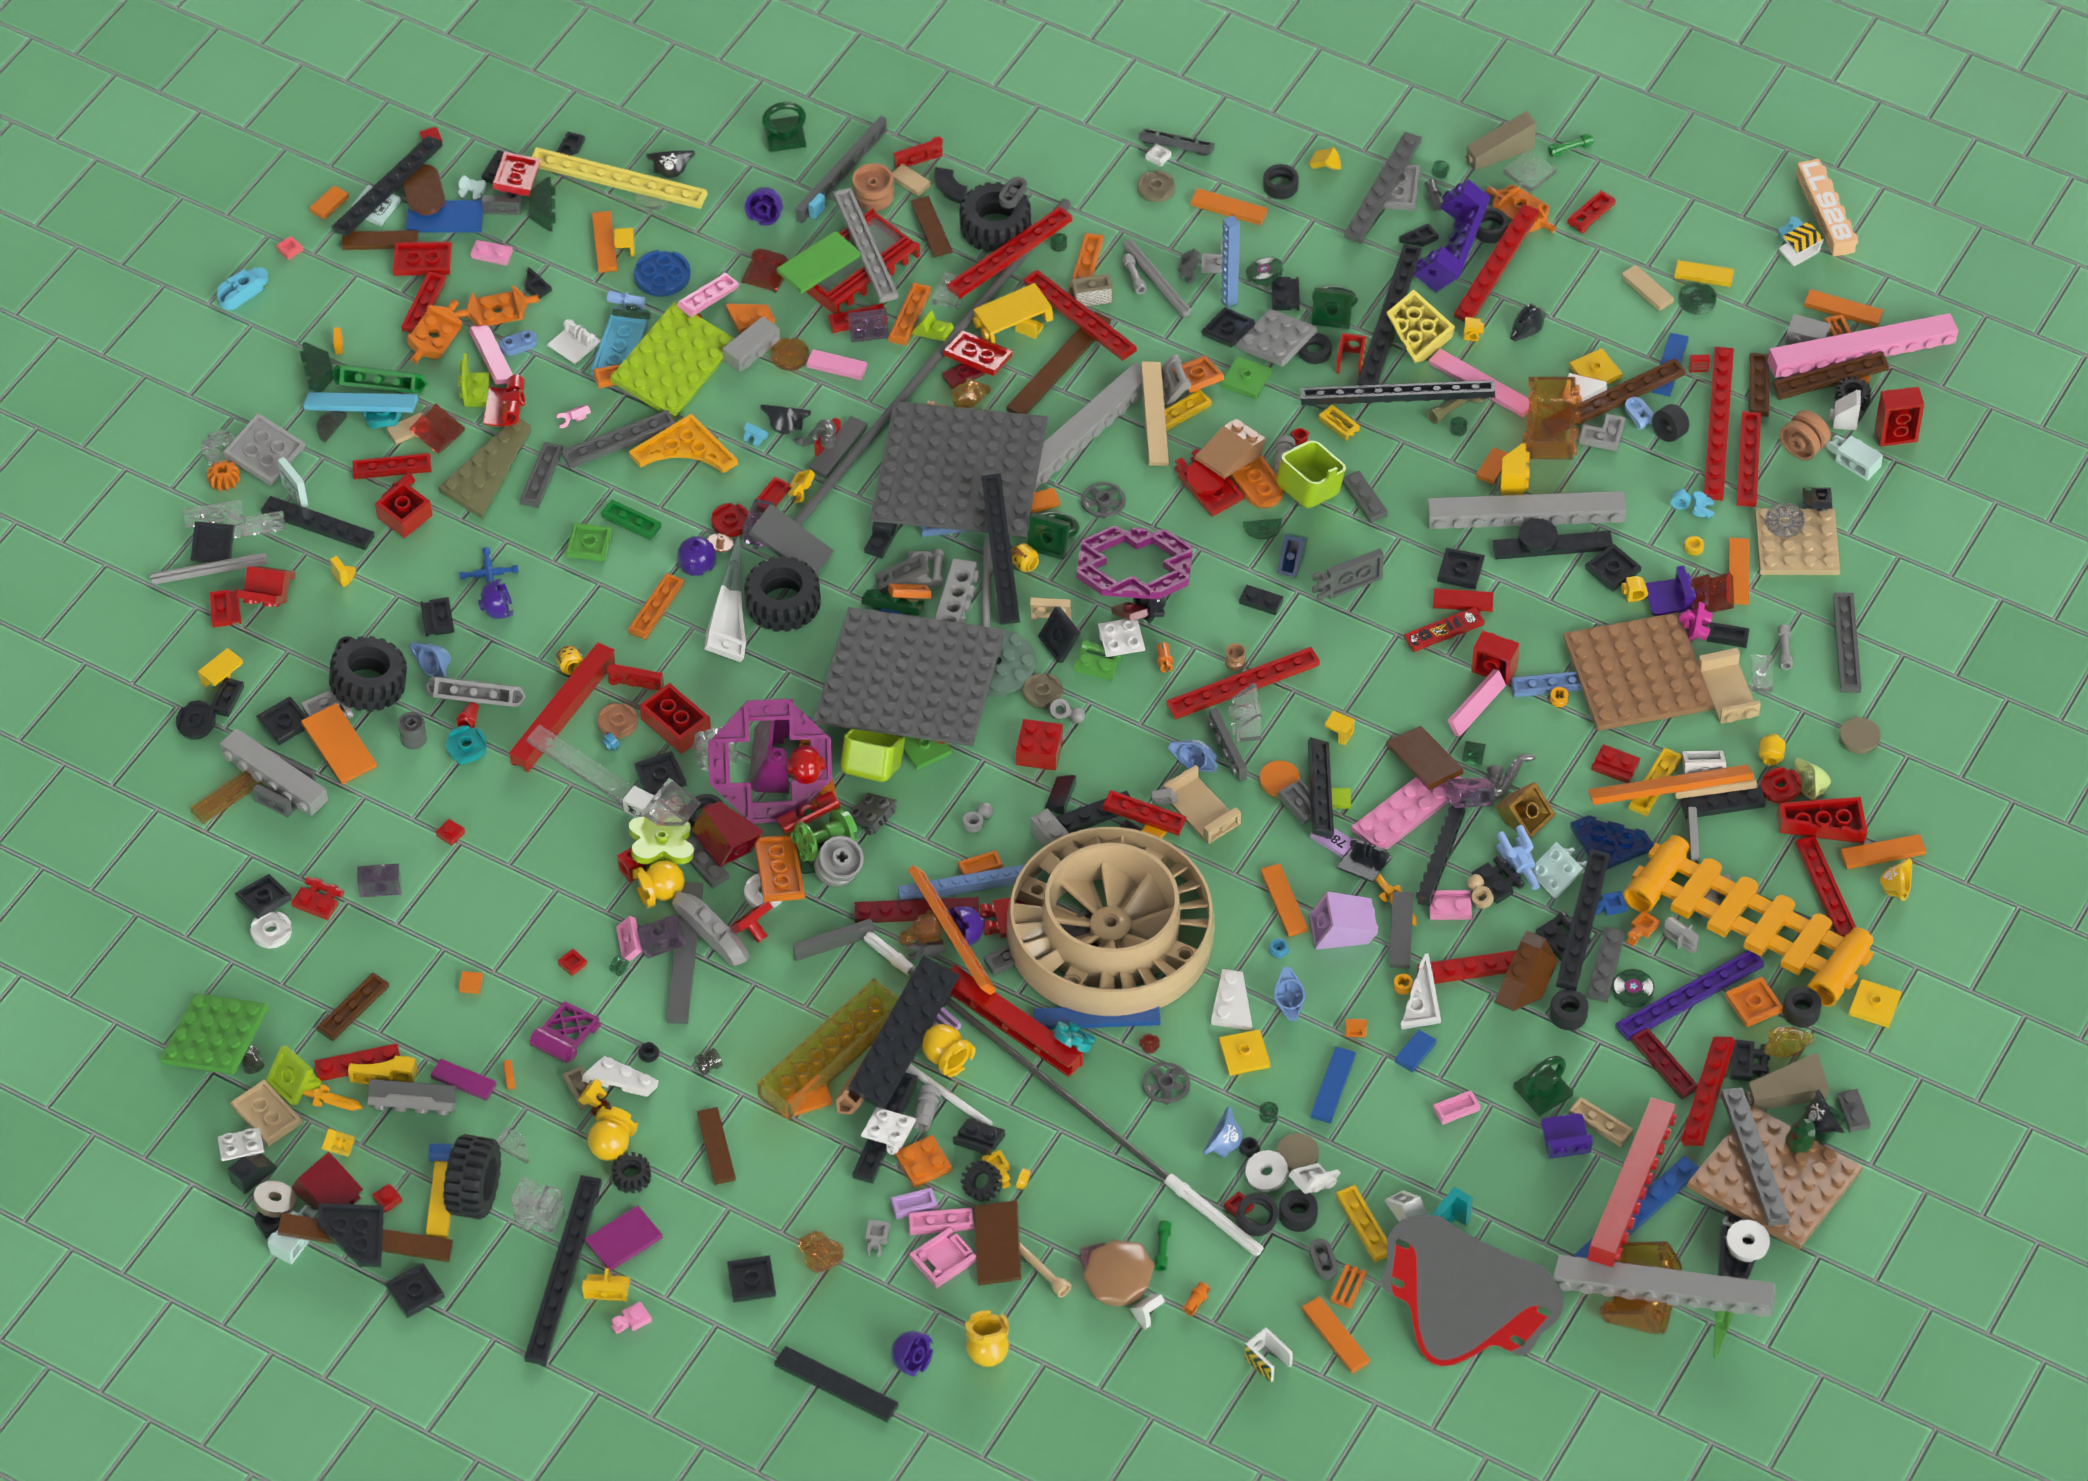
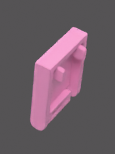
[910,1228,977,1288]

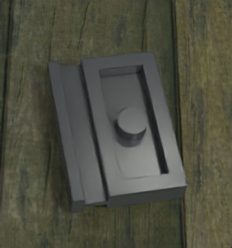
[1277,779,1312,825]

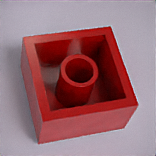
[375,481,433,538]
[1471,630,1520,685]
[1016,719,1063,771]

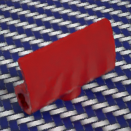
[483,375,526,426]
[777,790,841,835]

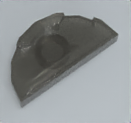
[317,411,347,443]

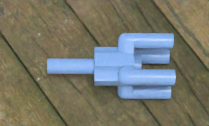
[1496,825,1540,890]

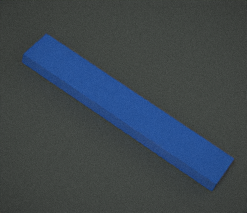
[1033,1006,1160,1029]

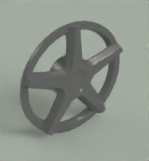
[1081,482,1126,519]
[1143,1063,1190,1105]

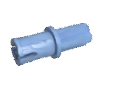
[607,291,645,309]

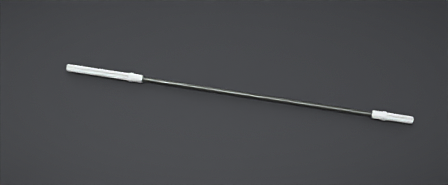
[864,932,1263,1256]

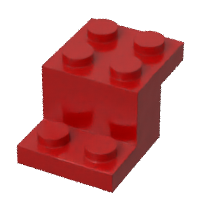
[237,566,296,607]

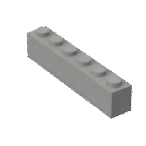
[220,728,328,816]

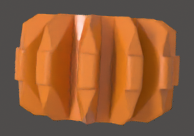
[207,459,240,492]

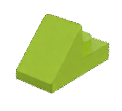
[912,309,954,341]

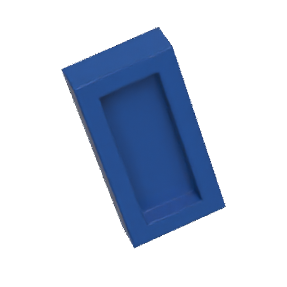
[1395,1030,1436,1073]

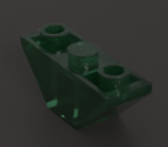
[528,177,556,231]
[300,342,334,393]

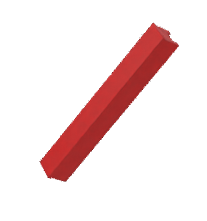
[509,642,615,772]
[950,964,1083,1077]

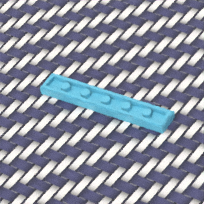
[303,392,418,412]

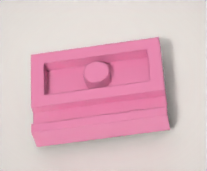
[1429,890,1472,920]

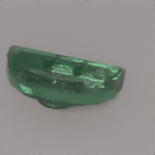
[612,303,650,320]
[1243,518,1282,539]

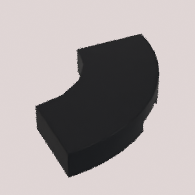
[934,167,967,204]

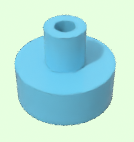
[1671,489,1691,510]

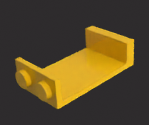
[973,283,1053,344]

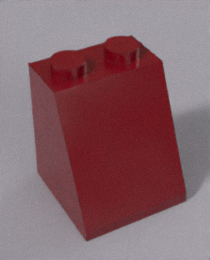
[692,801,763,867]
[291,1151,363,1210]

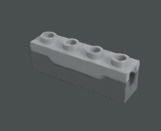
[367,1079,457,1115]

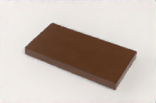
[1386,726,1464,790]
[974,1200,1022,1286]

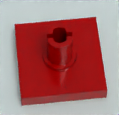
[729,901,773,943]

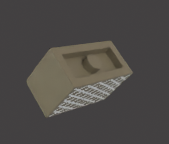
[1072,274,1113,307]

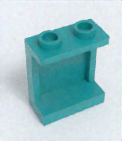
[1431,1187,1473,1226]

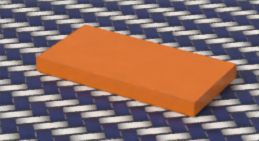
[301,703,377,785]
[755,835,805,902]

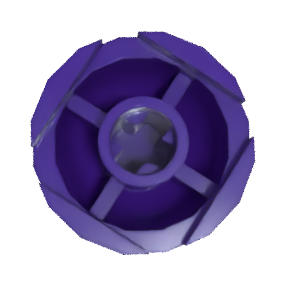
[744,187,783,226]
[677,536,717,576]
[478,578,514,619]
[948,906,985,946]
[891,1331,933,1376]

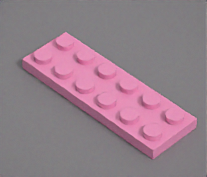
[1351,776,1468,850]

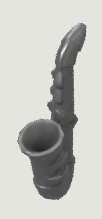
[793,419,837,449]
[1486,754,1536,801]

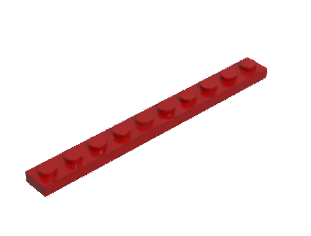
[1704,346,1734,501]

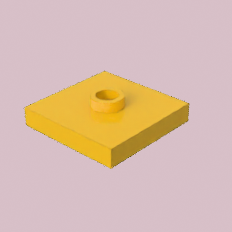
[1569,348,1623,384]
[1849,979,1902,1028]
[1219,1029,1270,1076]

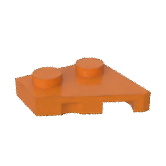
[726,304,775,334]

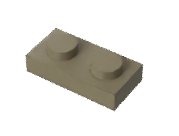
[562,1066,600,1110]

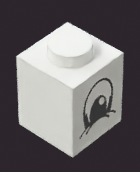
[623,786,656,818]

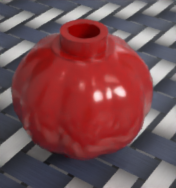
[787,746,826,785]

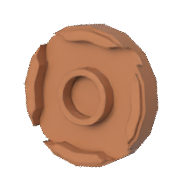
[598,703,638,739]

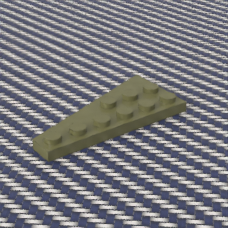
[439,418,532,520]

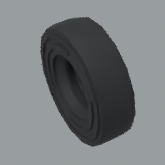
[1298,333,1332,364]

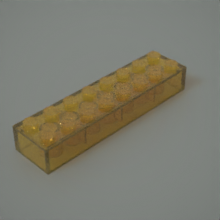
[757,978,899,1120]

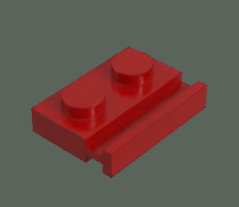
[209,588,242,628]
[1591,744,1641,783]

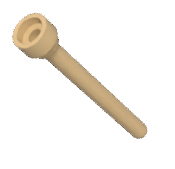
[1020,1243,1071,1298]

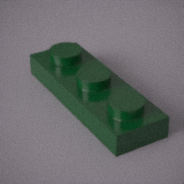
[861,589,924,616]

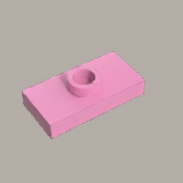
[1433,1090,1481,1125]

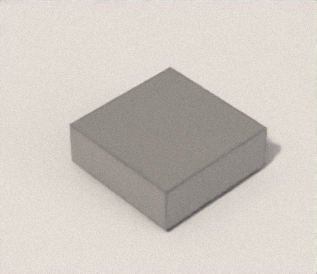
[1152,788,1178,805]

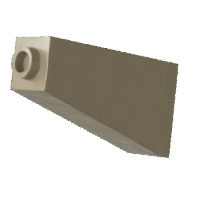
[1465,111,1536,171]
[1745,1053,1829,1110]

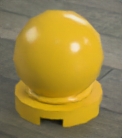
[633,860,685,909]
[922,1024,975,1077]
[587,1106,638,1161]
[965,1310,1009,1367]

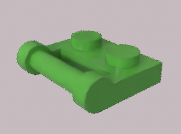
[1074,639,1122,681]

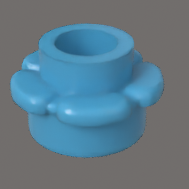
[602,732,620,751]
[1269,938,1289,958]

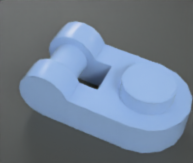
[1625,397,1654,430]

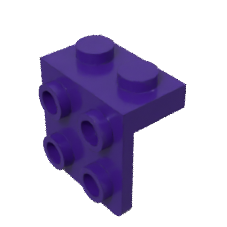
[1646,566,1696,616]
[1541,1113,1593,1159]

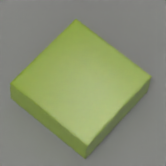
[1332,788,1351,809]

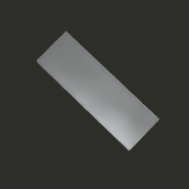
[1687,807,1700,864]

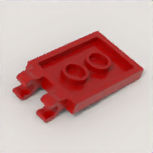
[1174,449,1244,517]
[979,894,1057,938]

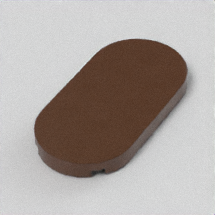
[402,164,446,215]

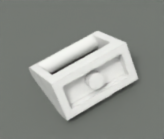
[1682,751,1726,774]

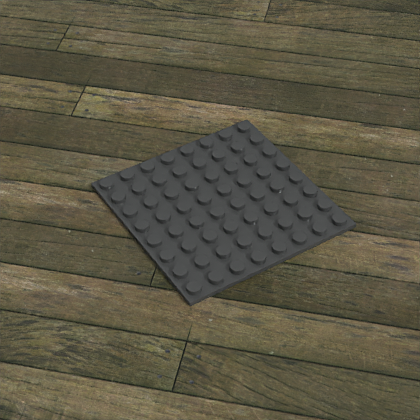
[870,401,1048,537]
[814,607,1005,746]

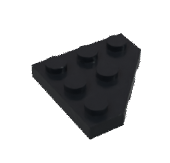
[318,1203,384,1268]

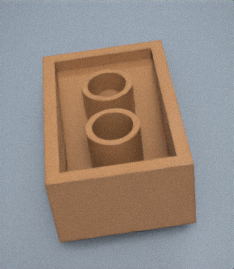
[1195,419,1266,478]

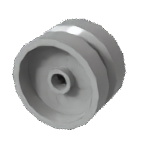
[814,836,864,887]

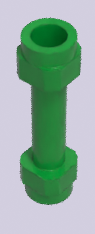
[1548,133,1594,157]
[1154,1220,1172,1271]

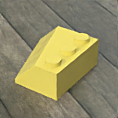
[1387,290,1455,363]

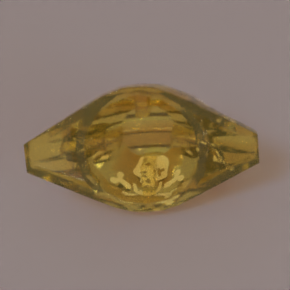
[1765,1026,1815,1058]

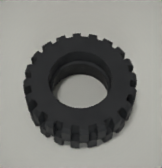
[959,182,1031,253]
[744,556,821,632]
[329,636,407,712]
[443,1134,501,1220]

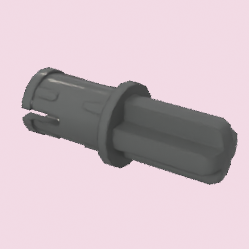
[1425,179,1442,211]

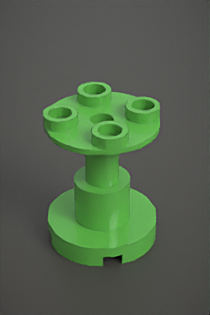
[791,807,858,862]

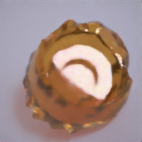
[950,378,991,408]

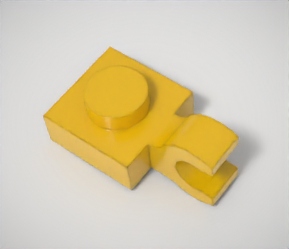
[788,469,815,503]
[981,1149,1011,1189]

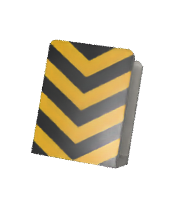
[1779,221,1824,266]
[1245,1328,1293,1382]

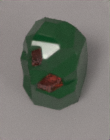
[1785,1118,1815,1153]

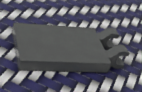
[1312,548,1384,601]

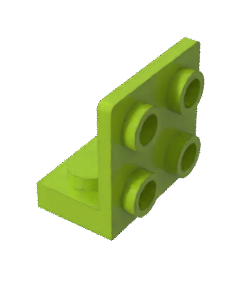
[458,353,490,407]

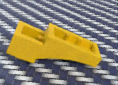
[348,1056,418,1085]

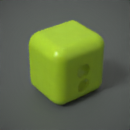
[1276,441,1346,508]
[841,729,905,782]

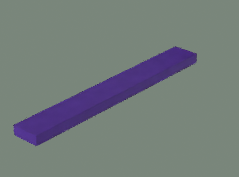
[1615,950,1764,1042]

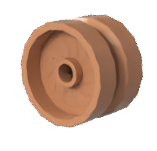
[852,163,894,211]
[1780,410,1831,461]

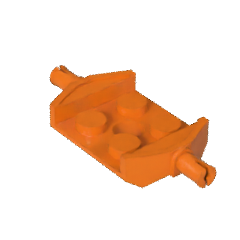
[1486,185,1557,233]
[454,285,539,326]
[407,299,462,364]

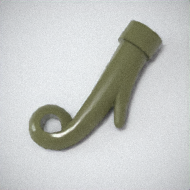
[1427,398,1485,424]

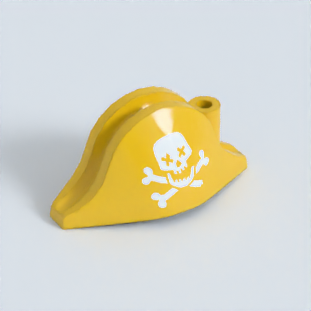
[1880,858,1912,901]

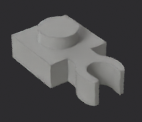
[865,1220,890,1257]

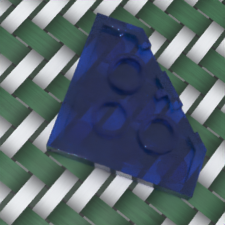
[1570,815,1654,869]

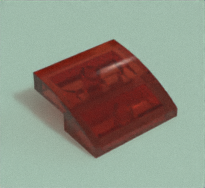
[409,404,465,454]
[1690,572,1734,612]

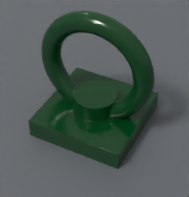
[762,102,806,152]
[1311,285,1358,329]
[1027,511,1079,560]
[1513,1056,1573,1116]

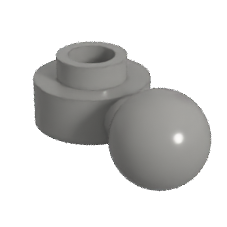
[1049,699,1086,723]
[962,802,993,833]

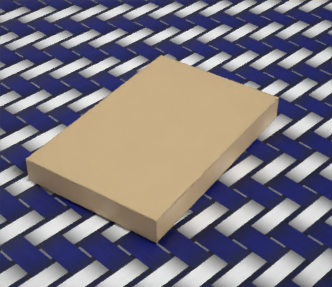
[230,1079,303,1147]

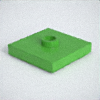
[1221,356,1272,399]
[566,523,613,562]
[903,737,952,771]

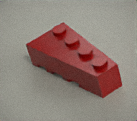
[1776,797,1868,844]

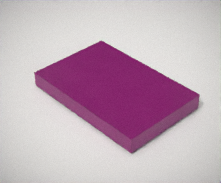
[585,1205,663,1271]

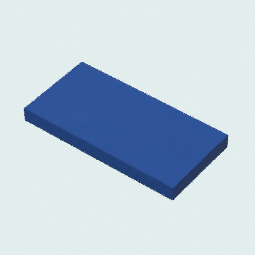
[406,200,483,233]

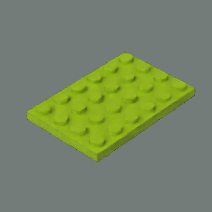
[610,301,735,420]

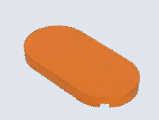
[1229,455,1283,508]

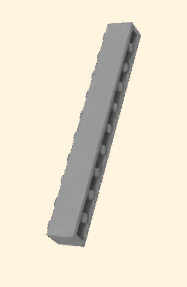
[1035,363,1143,491]
[1427,491,1627,529]
[1554,1255,1776,1317]

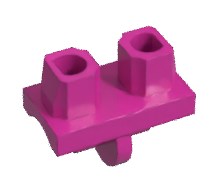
[1679,602,1713,642]

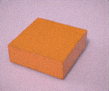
[459,971,483,994]
[1345,1019,1367,1038]
[503,1060,516,1090]

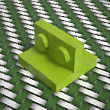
[266,1046,322,1105]

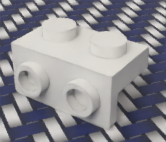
[1289,1163,1340,1194]

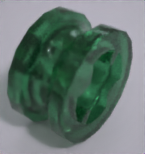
[1431,160,1450,179]
[1050,233,1067,252]
[1450,417,1467,436]
[609,955,629,976]
[1259,1102,1279,1123]

